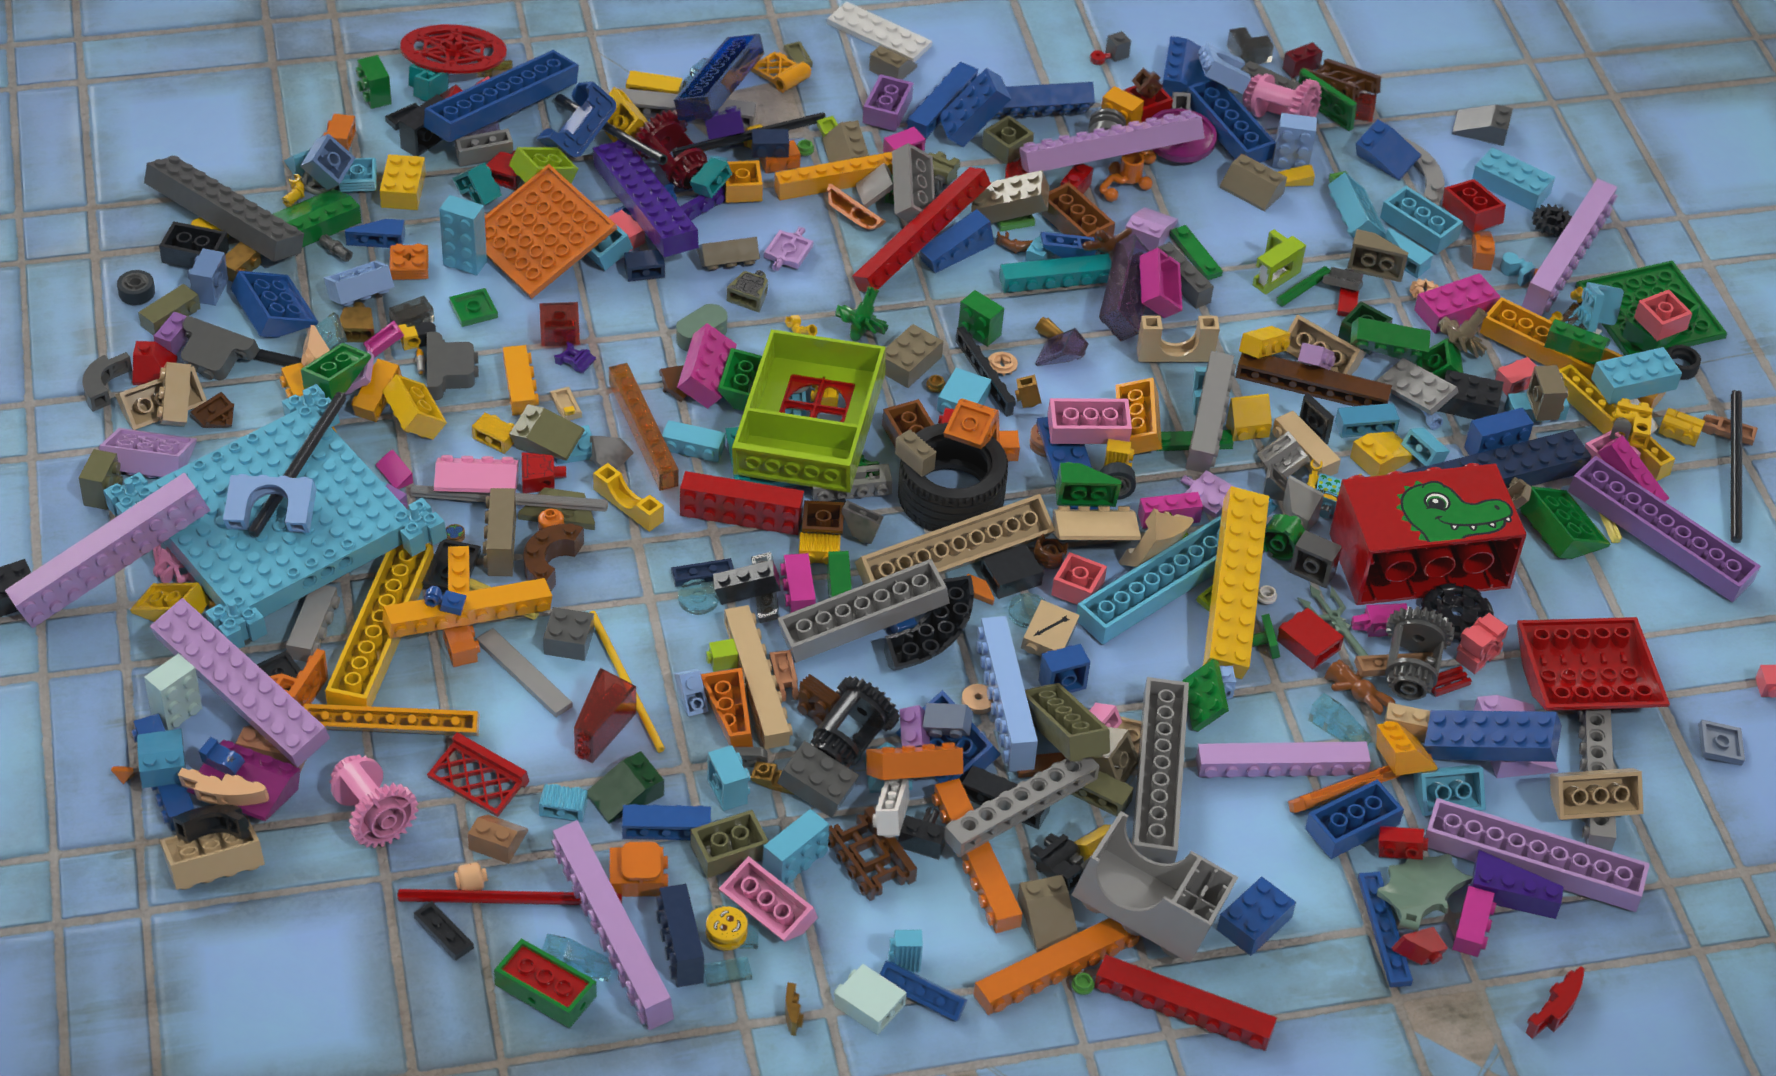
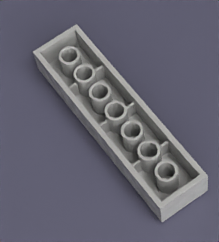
[778,559,950,663]

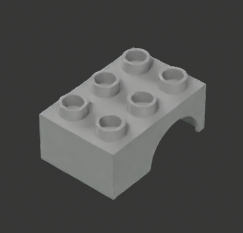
[1071,811,1238,963]

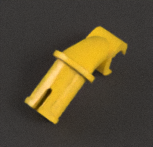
[282,174,305,207]
[785,315,817,336]

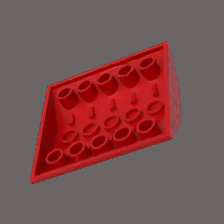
[1517,617,1670,711]

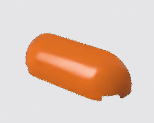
[827,184,886,230]

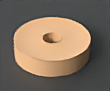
[961,684,993,715]

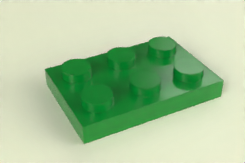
[1183,659,1229,732]

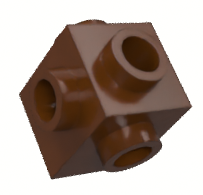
[1131,68,1163,99]

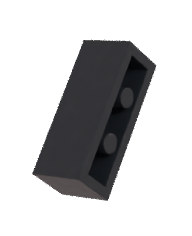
[713,560,781,605]

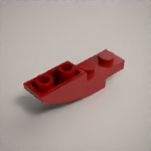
[1526,966,1584,1039]

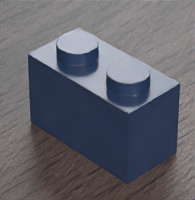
[752,129,789,157]
[624,249,665,282]

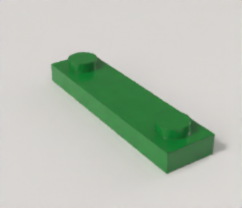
[1169,225,1223,280]
[1156,430,1234,451]

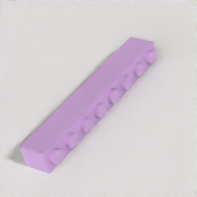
[1196,742,1371,778]

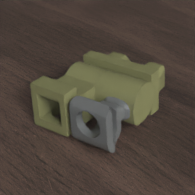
[929,151,960,196]

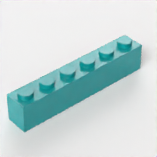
[999,254,1114,293]

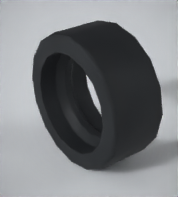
[1667,345,1701,380]

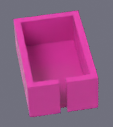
[1139,248,1183,318]

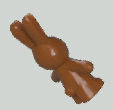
[1325,659,1395,715]

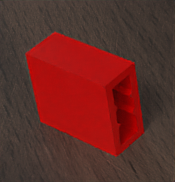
[1277,608,1344,670]

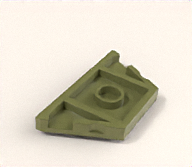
[518,488,595,530]

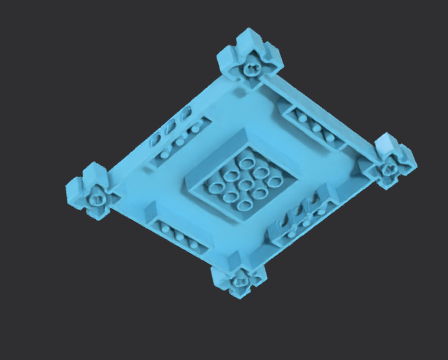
[103,384,447,649]

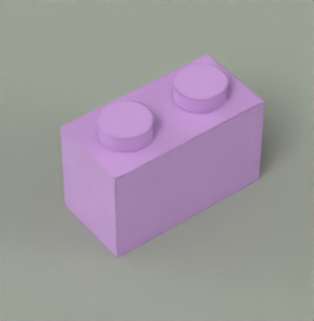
[1298,342,1335,370]

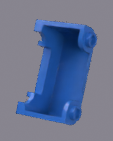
[536,81,616,157]

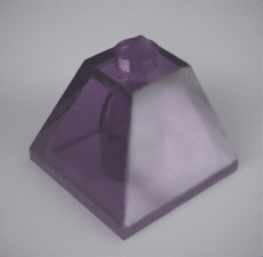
[1035,328,1089,366]

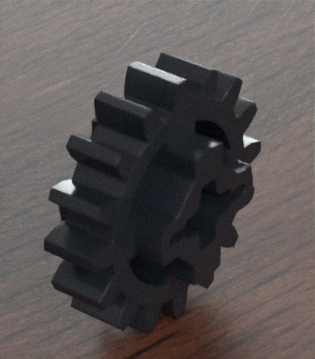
[1532,204,1572,237]

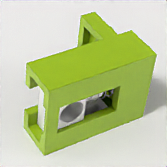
[1252,229,1306,295]

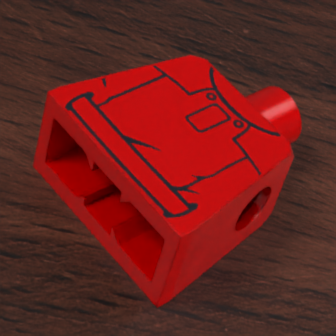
[522,452,567,494]

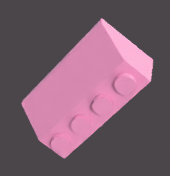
[434,455,518,493]
[719,856,818,942]

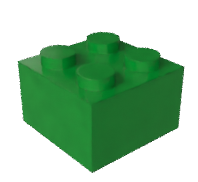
[356,55,392,109]
[958,290,1004,347]

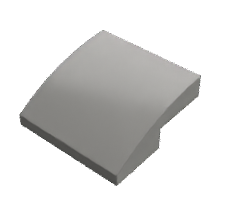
[856,162,894,208]
[1257,431,1311,478]

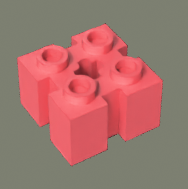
[1456,613,1508,674]

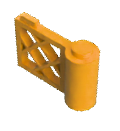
[749,51,811,93]

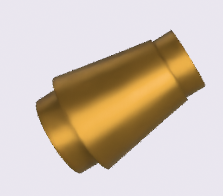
[1035,317,1064,342]

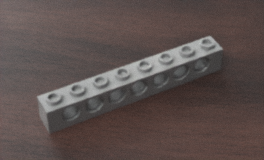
[1578,709,1616,851]
[944,757,1099,857]

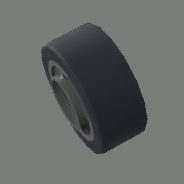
[117,270,155,305]
[1100,462,1136,500]

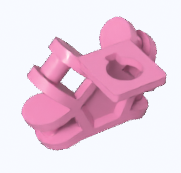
[153,544,195,583]

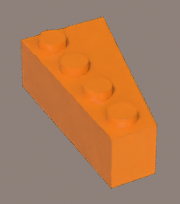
[701,668,753,747]
[866,742,963,780]

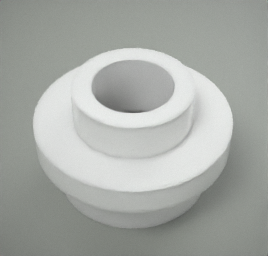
[1258,585,1277,604]

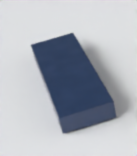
[671,558,734,587]

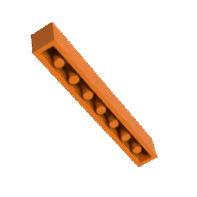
[932,778,1023,933]
[974,918,1140,1015]

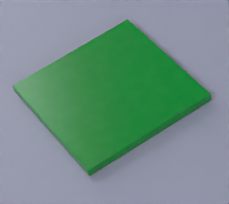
[1575,260,1728,356]

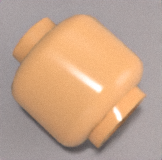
[454,862,488,890]

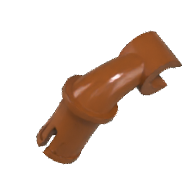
[996,231,1033,253]

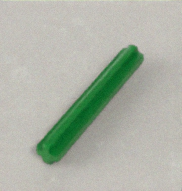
[1276,266,1331,307]

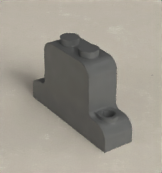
[181,315,259,380]
[427,332,479,400]

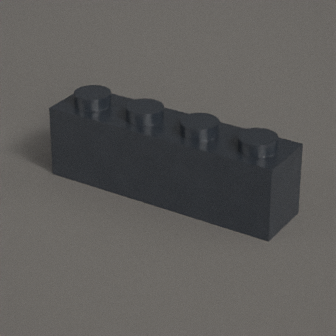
[962,766,1050,830]

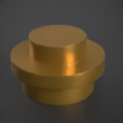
[926,375,946,392]

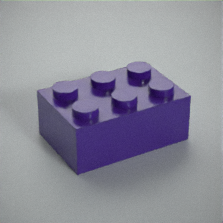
[704,105,745,140]

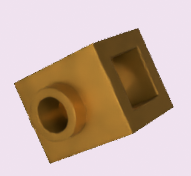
[1015,374,1042,408]

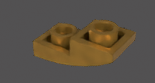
[750,761,794,795]
[785,982,804,1036]

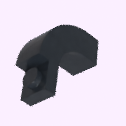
[172,804,250,843]

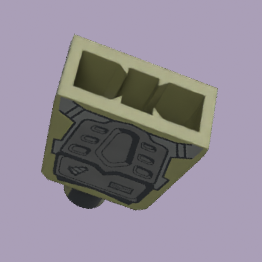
[727,270,768,312]

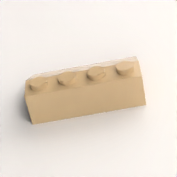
[1052,506,1141,540]
[160,816,265,890]

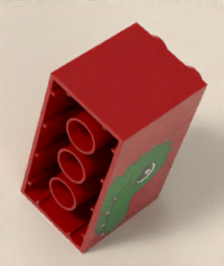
[1329,463,1527,605]

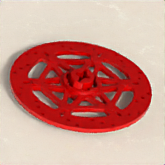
[400,24,507,74]

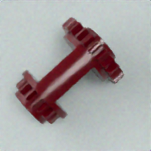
[635,109,708,189]

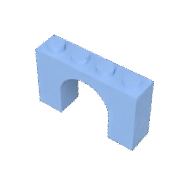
[1198,42,1251,94]
[223,474,317,533]

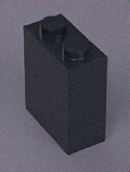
[980,544,1044,599]

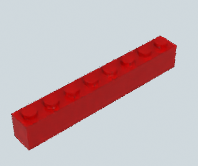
[1094,954,1277,1051]

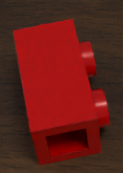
[1379,826,1428,860]

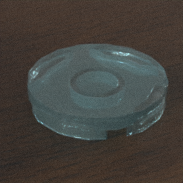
[678,579,719,615]
[1008,593,1045,628]

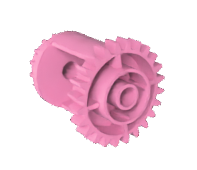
[1242,74,1322,118]
[329,754,419,848]

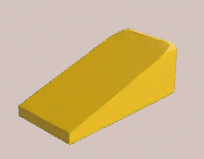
[1279,165,1315,186]

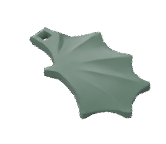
[1377,854,1473,931]

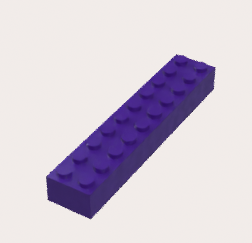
[592,140,699,258]

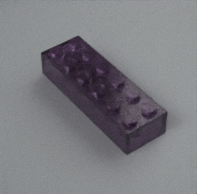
[1099,234,1149,342]

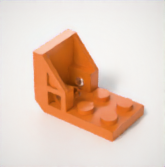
[944,398,1000,449]
[270,648,328,707]

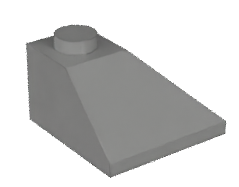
[1282,476,1324,532]

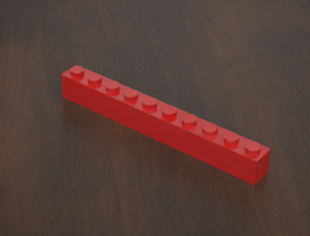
[852,167,991,292]

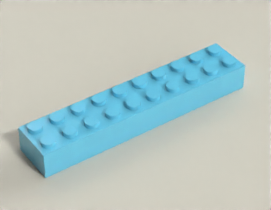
[1076,515,1221,644]

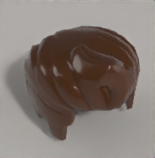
[1033,534,1068,569]

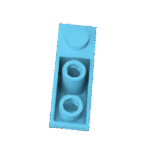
[1385,228,1433,278]

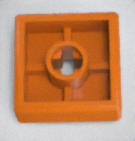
[389,243,429,280]

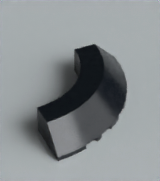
[884,575,974,670]

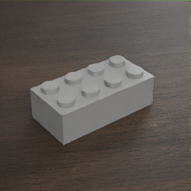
[892,143,935,222]

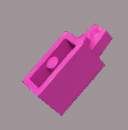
[1351,603,1408,637]

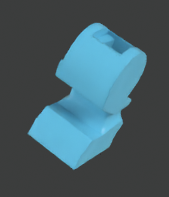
[1500,252,1536,287]

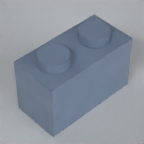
[923,703,973,738]

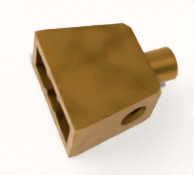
[337,302,375,342]

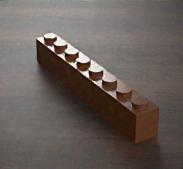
[1235,352,1392,406]

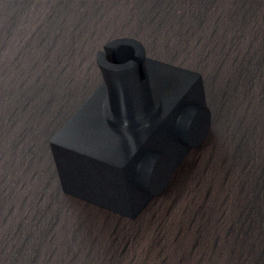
[898,807,946,860]

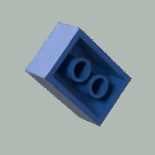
[1464,407,1534,455]
[1217,876,1296,956]

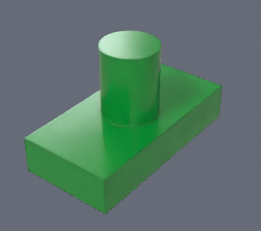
[1252,614,1280,659]

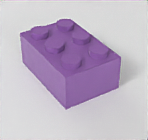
[862,74,914,131]

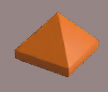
[111,766,139,784]

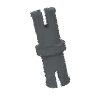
[319,234,353,262]

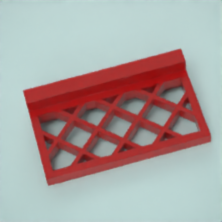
[427,732,530,817]

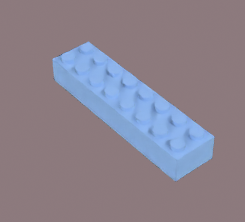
[976,616,1038,772]

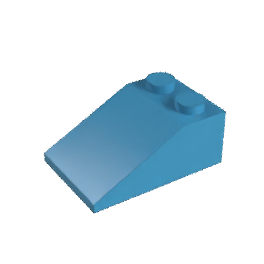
[137,729,186,788]

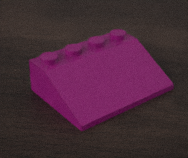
[187,740,301,821]

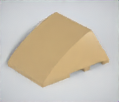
[1119,509,1194,567]

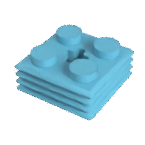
[339,158,377,193]

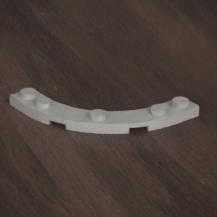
[1404,138,1445,206]

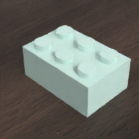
[144,653,202,731]

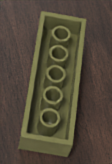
[1025,683,1110,762]

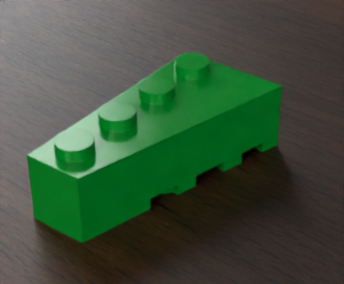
[1350,317,1431,364]

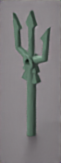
[1297,585,1368,656]

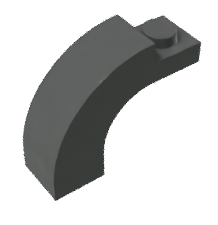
[82,352,132,412]

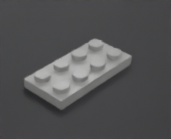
[1376,358,1458,415]

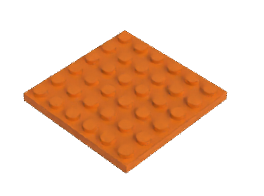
[485,164,618,299]

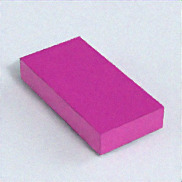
[363,321,404,358]

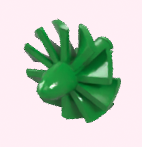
[835,286,889,341]

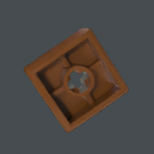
[797,674,840,725]

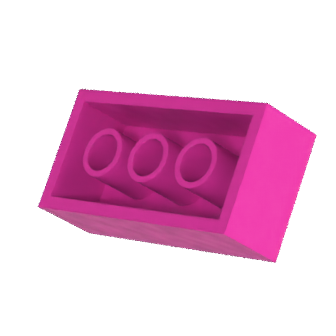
[1414,273,1501,334]
[677,323,737,409]

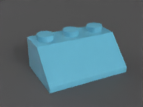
[1413,765,1486,816]

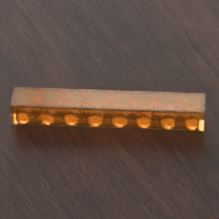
[609,363,679,491]

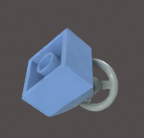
[300,133,355,195]

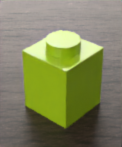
[706,639,738,672]

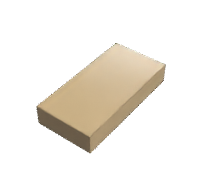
[550,387,582,421]

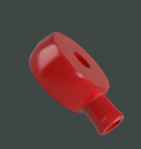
[1090,50,1111,65]

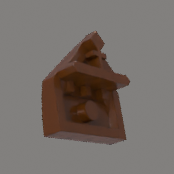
[659,365,688,402]
[189,392,234,428]

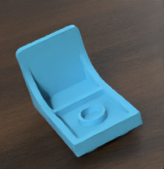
[1577,282,1624,332]

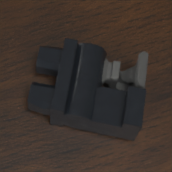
[1030,833,1091,892]

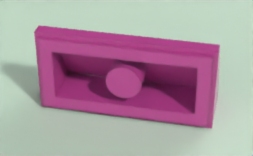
[375,449,413,489]

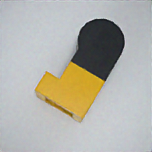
[398,322,436,351]

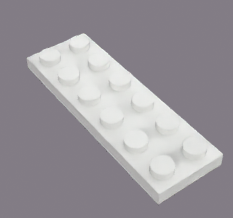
[827,1,932,63]

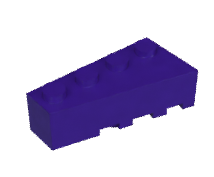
[1471,850,1564,919]

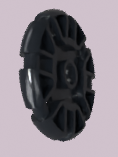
[1420,583,1494,642]

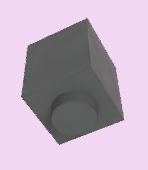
[1105,31,1131,62]

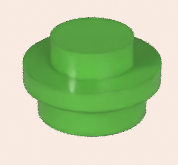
[797,139,814,156]
[1071,973,1094,995]

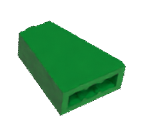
[827,551,852,598]

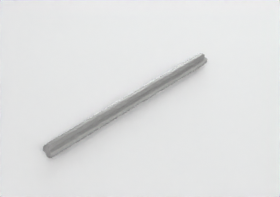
[410,485,608,512]

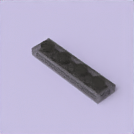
[751,552,780,623]

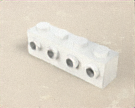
[873,778,910,838]

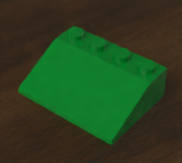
[273,189,361,248]
[1520,486,1611,559]

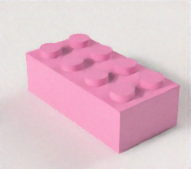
[1047,398,1132,444]

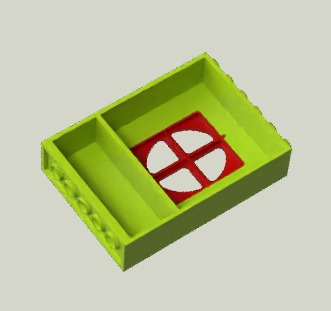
[732,329,886,493]

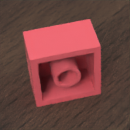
[1634,290,1692,341]
[1051,552,1107,605]

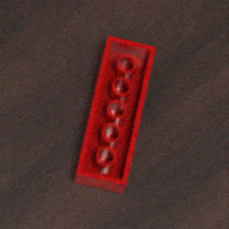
[680,471,804,535]

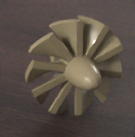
[1438,307,1488,358]

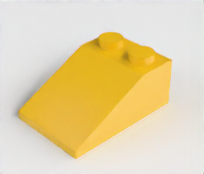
[1350,431,1416,476]
[130,582,210,622]

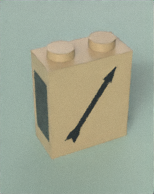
[1021,599,1080,657]

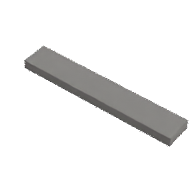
[476,628,572,717]

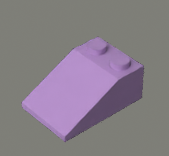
[1125,207,1178,251]

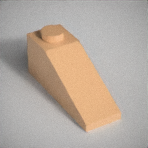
[301,325,330,367]

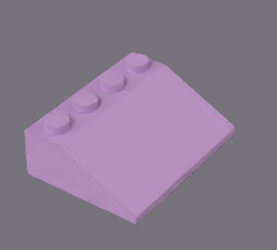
[99,428,197,478]
[1473,695,1558,778]

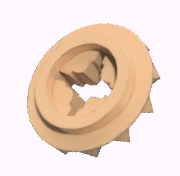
[1410,278,1438,299]
[988,352,1018,376]

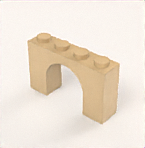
[1136,316,1220,362]

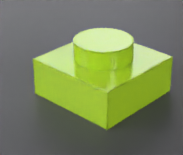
[816,115,838,137]

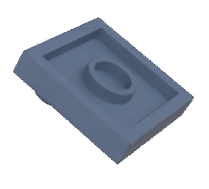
[1698,720,1745,766]

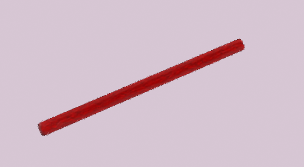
[397,889,622,905]

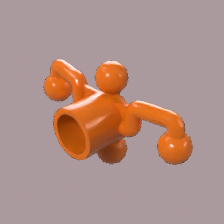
[1099,150,1156,202]

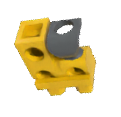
[1609,398,1653,449]

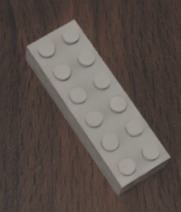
[1185,351,1236,473]

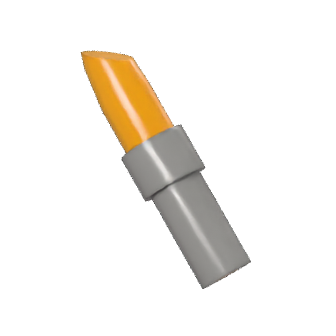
[416,348,426,375]

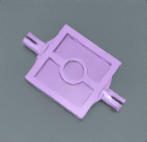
[764,226,813,271]
[1181,470,1234,518]

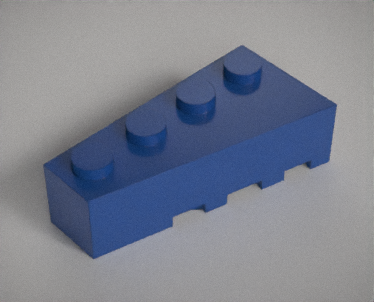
[919,209,994,273]

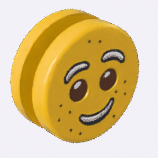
[706,906,748,951]

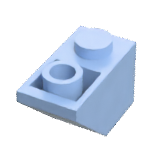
[674,669,709,717]

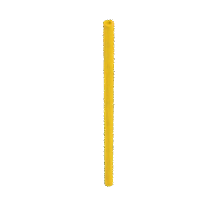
[589,611,665,753]

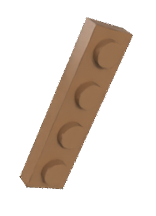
[1354,652,1433,677]

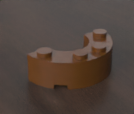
[523,523,584,591]

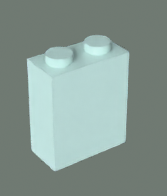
[834,964,907,1035]

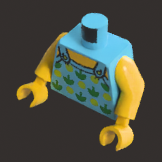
[1307,459,1362,518]

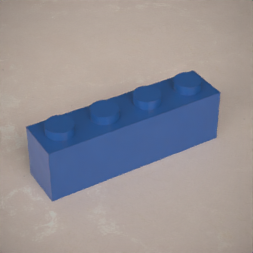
[622,804,711,840]

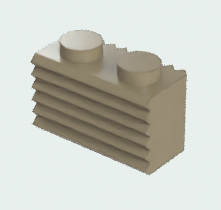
[895,430,936,477]

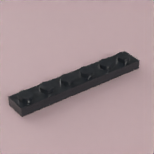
[956,326,1016,417]

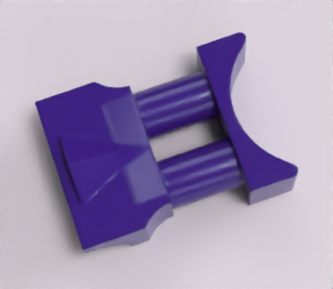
[554,342,596,373]

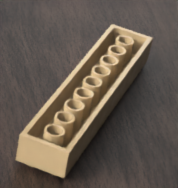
[854,494,1055,585]

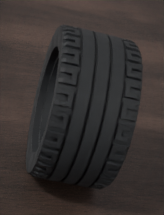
[898,423,1008,531]

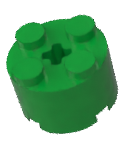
[1263,514,1305,561]

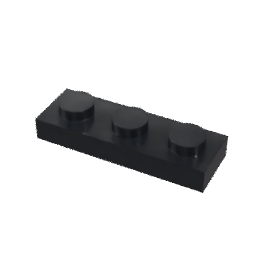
[414,901,474,961]

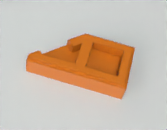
[966,574,994,605]

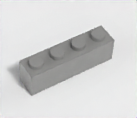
[286,585,340,662]

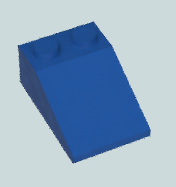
[1356,119,1421,181]

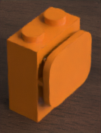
[610,842,668,897]

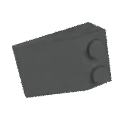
[1452,104,1513,146]

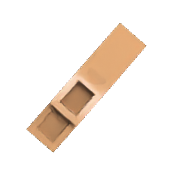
[178,768,269,806]

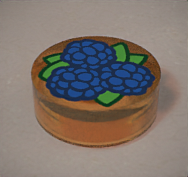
[446,524,465,542]

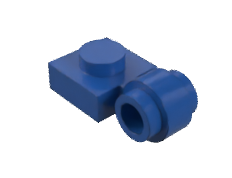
[424,586,467,616]

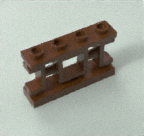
[1300,59,1381,101]
[828,806,917,901]

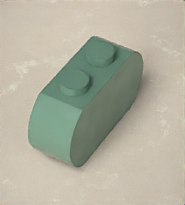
[676,304,728,351]

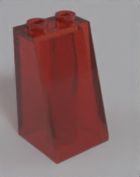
[574,668,636,763]

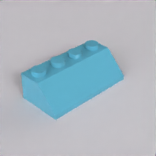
[1328,172,1387,239]

